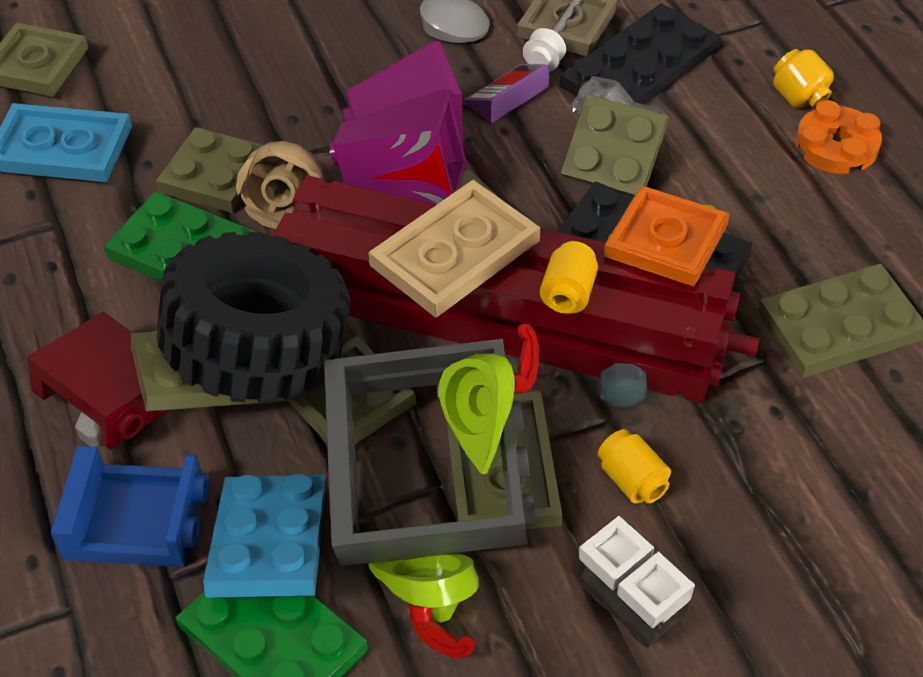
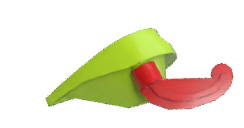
[439,324,539,474]
[368,553,479,659]

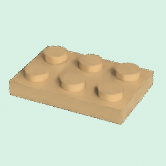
[368,180,540,318]

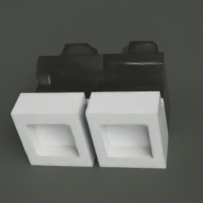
[578,516,695,648]

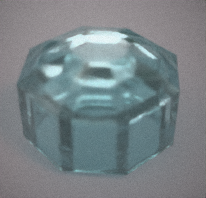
[600,364,647,407]

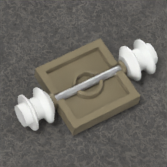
[517,0,617,72]

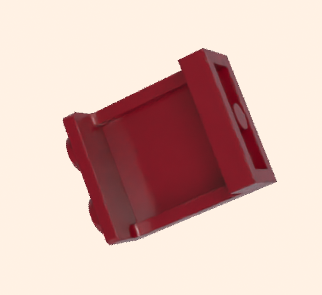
[27,311,173,449]

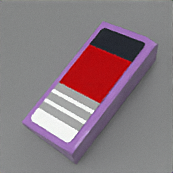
[464,64,549,123]

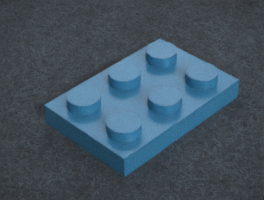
[0,103,132,182]
[203,474,327,598]

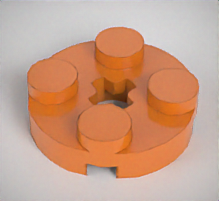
[795,100,882,174]

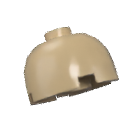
[236,141,325,229]

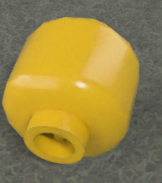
[773,49,834,109]

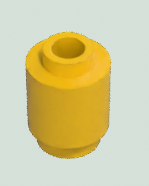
[540,241,598,314]
[598,429,671,504]

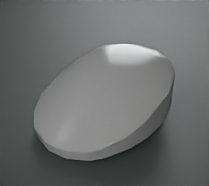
[420,0,490,43]

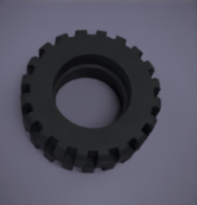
[157,232,350,404]

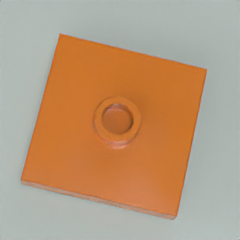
[604,185,730,287]

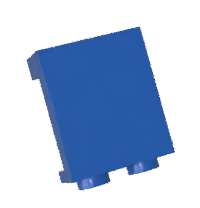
[51,446,209,567]

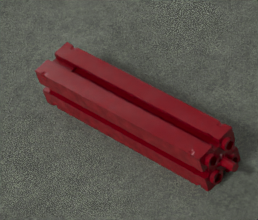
[271,175,760,404]

